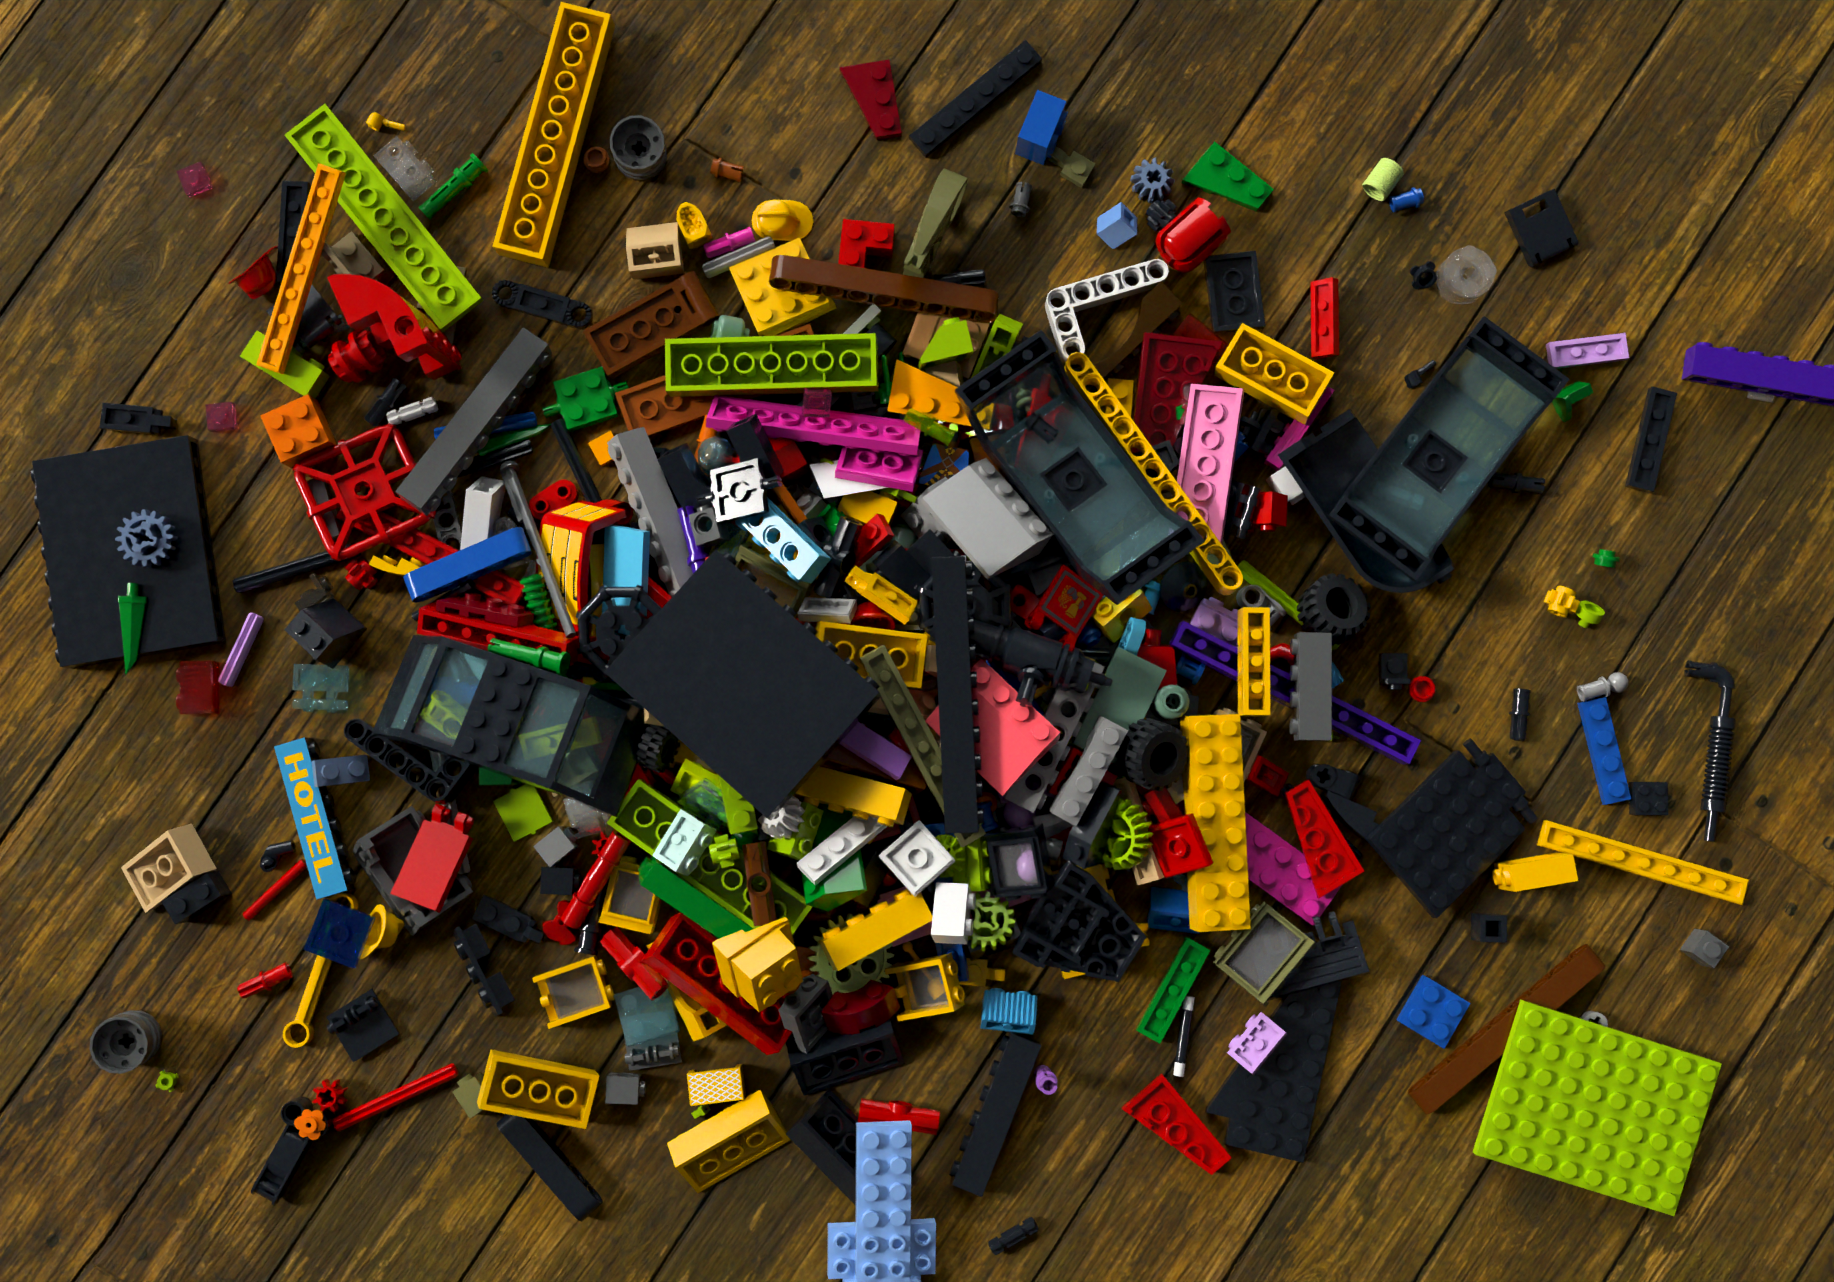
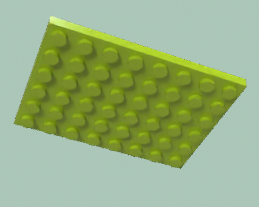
[1473,999,1722,1216]

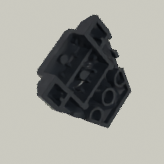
[1013,861,1146,982]

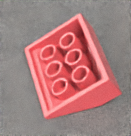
[925,659,1060,797]

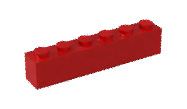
[417,601,579,666]

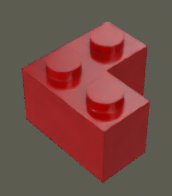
[838,219,895,268]
[768,437,810,486]

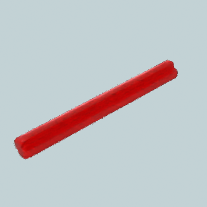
[333,1063,459,1131]

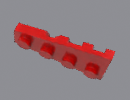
[1285,779,1364,898]

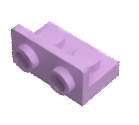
[1189,597,1238,647]
[1227,1012,1287,1075]

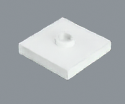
[879,820,955,897]

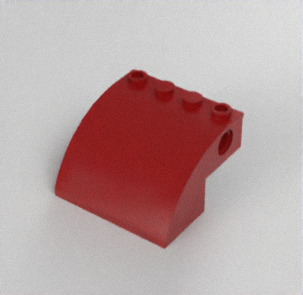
[327,274,462,380]

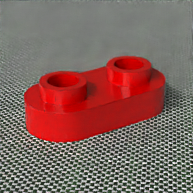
[529,479,578,520]

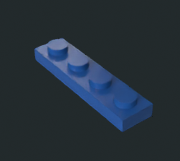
[1577,697,1631,805]

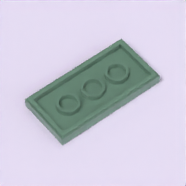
[1072,647,1167,765]

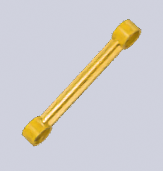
[283,893,358,1048]

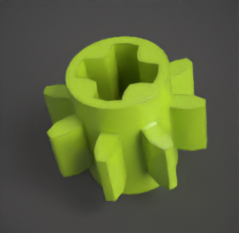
[709,834,741,869]

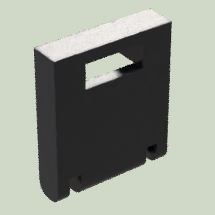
[1504,188,1578,267]
[267,284,343,355]

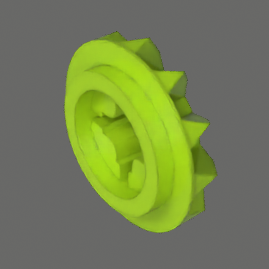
[935,834,966,878]

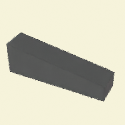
[307,479,342,541]

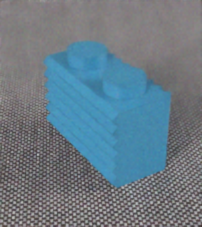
[980,988,1037,1034]

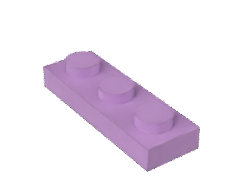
[1546,333,1629,369]

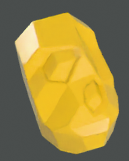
[676,202,713,249]

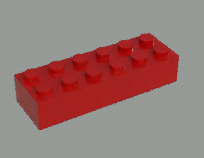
[642,912,792,1055]

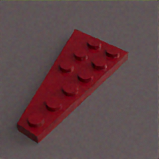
[1130,332,1222,454]

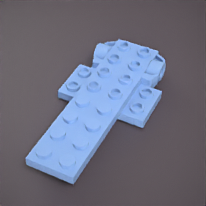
[827,1120,936,1282]

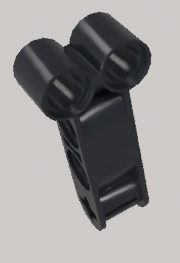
[251,1096,335,1206]

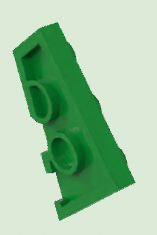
[1181,141,1274,211]

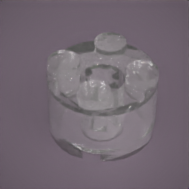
[1436,245,1497,305]
[563,780,610,840]

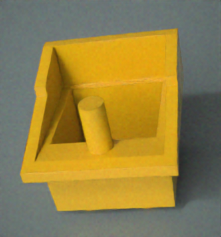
[712,917,803,1013]

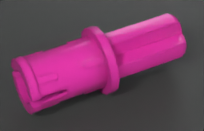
[703,227,755,258]

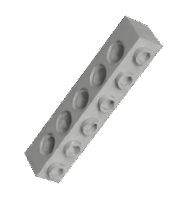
[1003,662,1106,813]

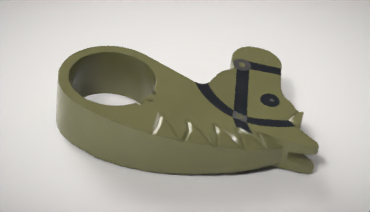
[903,168,968,279]

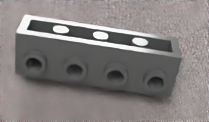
[1290,632,1332,741]

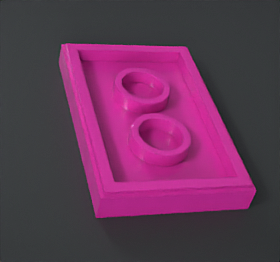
[835,446,923,492]

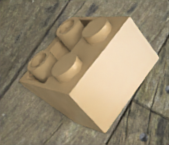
[626,222,684,280]

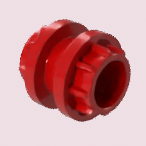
[328,330,386,383]

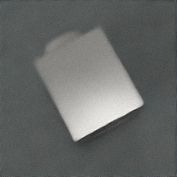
[533,826,579,867]

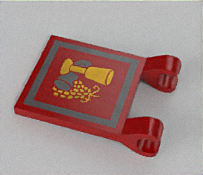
[1024,565,1103,651]

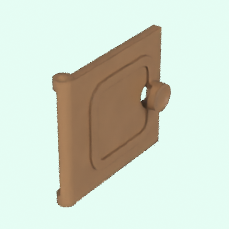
[902,312,990,379]

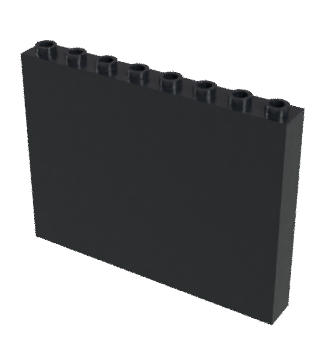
[31,435,226,669]
[604,549,881,821]

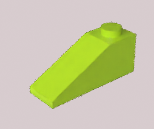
[971,314,1023,378]

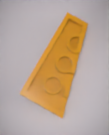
[887,360,995,430]

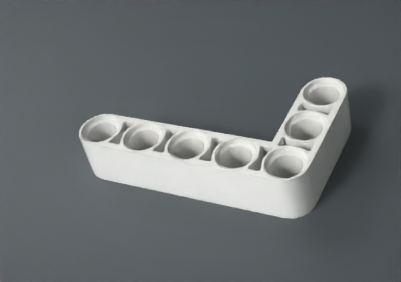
[1045,259,1169,366]

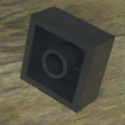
[1629,782,1668,815]

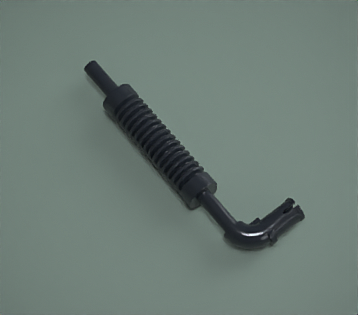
[1684,660,1736,842]

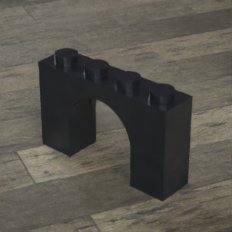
[657,414,784,516]

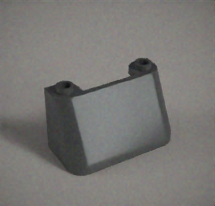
[353,806,473,936]

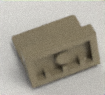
[321,231,386,280]

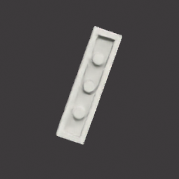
[797,816,887,886]

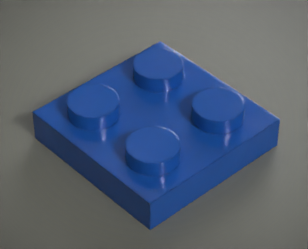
[1396,975,1471,1049]

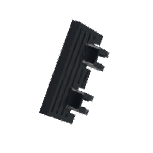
[1250,912,1370,1001]

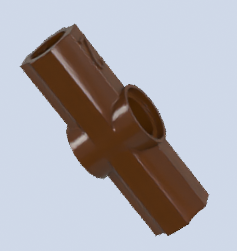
[742,841,777,926]

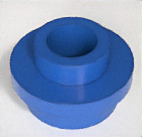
[1077,624,1102,648]

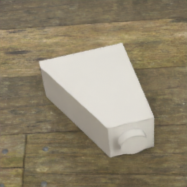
[460,476,506,550]

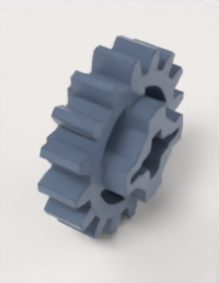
[115,509,178,568]

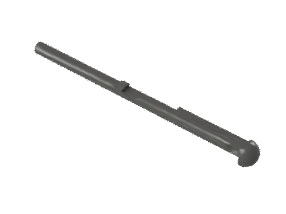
[500,460,576,639]

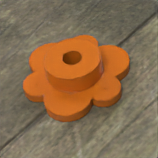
[294,1109,326,1140]

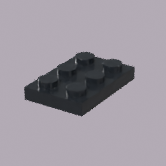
[1204,251,1265,334]

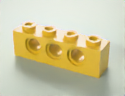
[1237,607,1270,716]

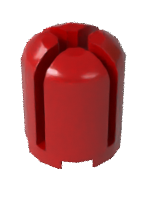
[1155,197,1231,273]

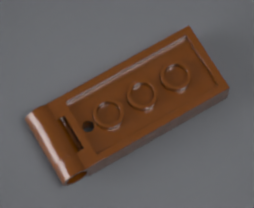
[583,271,720,380]

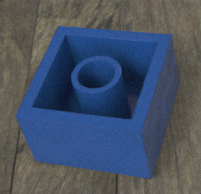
[1015,90,1068,165]

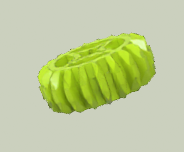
[1102,798,1154,870]

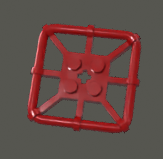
[292,423,436,561]

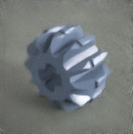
[1130,157,1175,203]

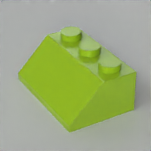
[917,317,974,371]

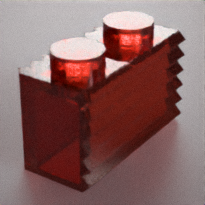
[176,661,219,715]

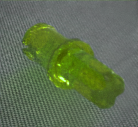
[904,408,956,446]

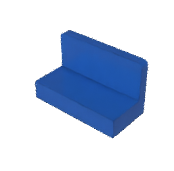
[1147,887,1200,934]

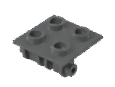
[622,1009,682,1071]

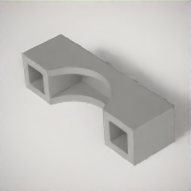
[1048,716,1128,826]

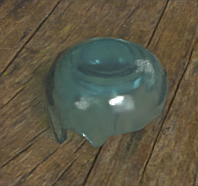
[698,436,735,476]

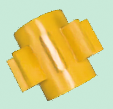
[1544,586,1580,618]

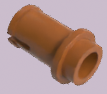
[710,157,744,182]

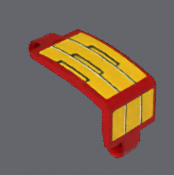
[536,499,633,636]

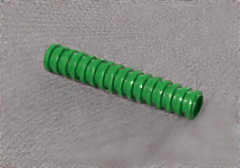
[519,574,578,693]

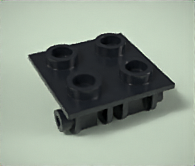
[326,988,399,1062]

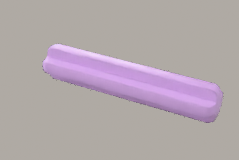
[218,613,264,687]

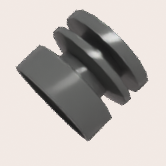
[610,115,667,181]
[89,1010,162,1074]

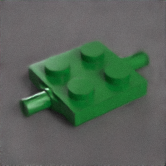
[542,366,629,432]

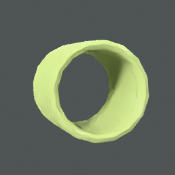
[1362,158,1404,201]

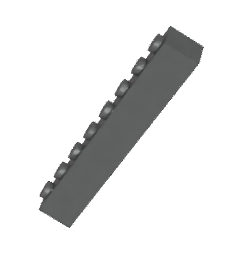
[395,328,552,516]

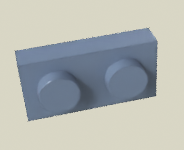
[311,754,370,787]

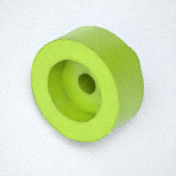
[1576,601,1605,628]

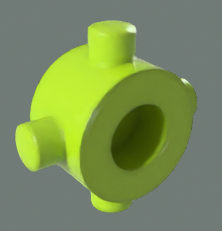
[155,1070,179,1092]

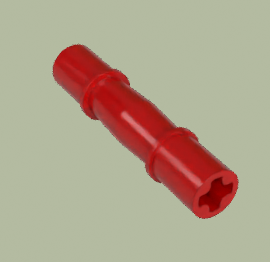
[561,829,631,929]

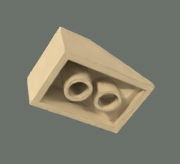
[121,824,217,913]

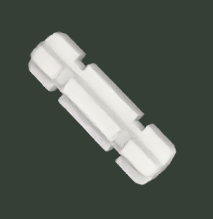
[386,397,438,425]

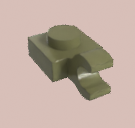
[1048,146,1095,188]

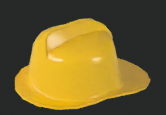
[752,199,813,241]
[352,904,404,960]

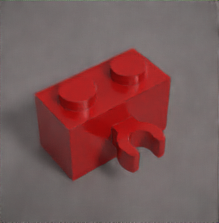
[1241,491,1288,533]

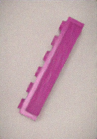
[1264,386,1334,471]

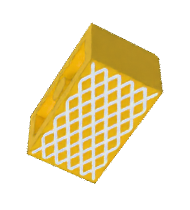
[687,1064,746,1106]

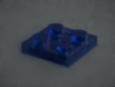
[303,899,376,968]

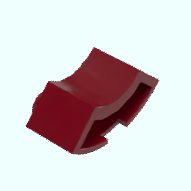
[821,980,900,1035]

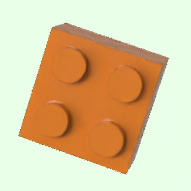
[260,394,337,468]

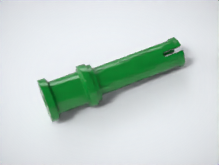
[418,153,489,219]
[488,638,571,676]

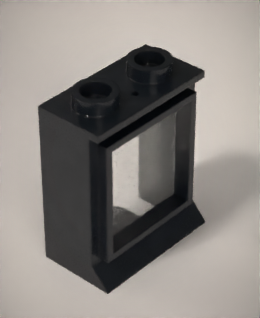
[983,823,1054,901]

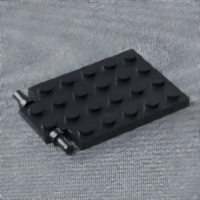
[1365,738,1538,918]

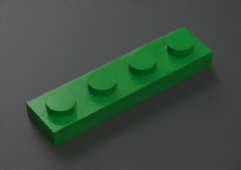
[1136,937,1211,1044]

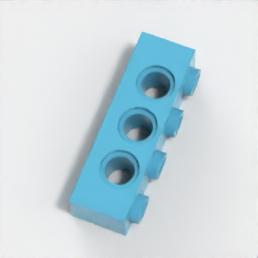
[735,497,831,583]

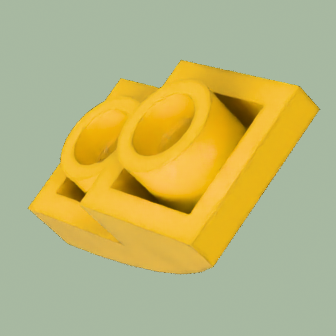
[369,555,426,577]

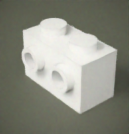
[931,882,976,944]

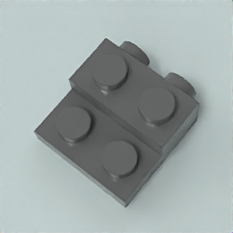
[778,974,833,1054]

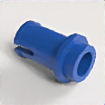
[1389,187,1424,213]

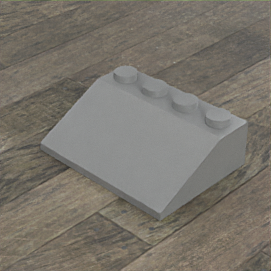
[920,458,1053,580]

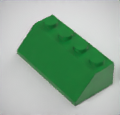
[801,803,867,911]

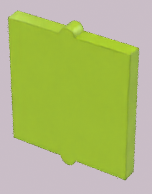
[493,784,554,842]

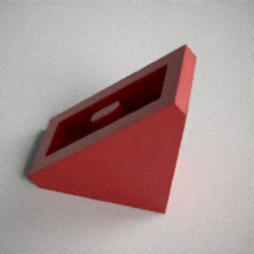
[1245,755,1289,797]

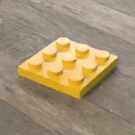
[729,237,830,336]

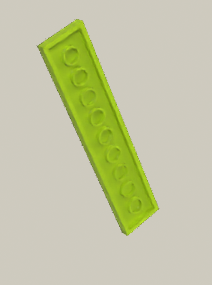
[285,104,484,332]

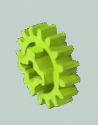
[968,891,1015,951]

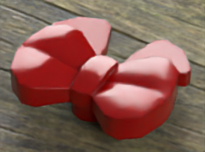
[543,900,586,945]

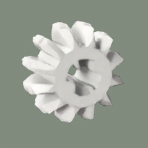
[758,796,805,839]

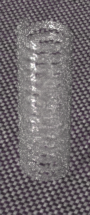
[1747,391,1774,403]

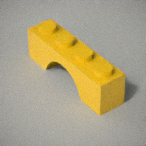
[647,943,727,1041]

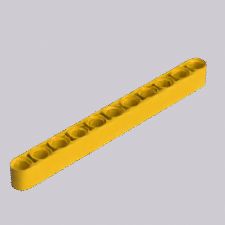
[1064,352,1243,595]

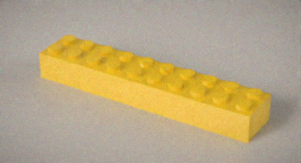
[492,2,615,268]

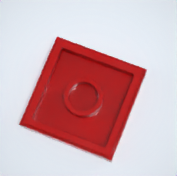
[1148,813,1214,878]

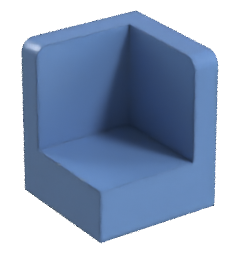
[1097,202,1137,249]

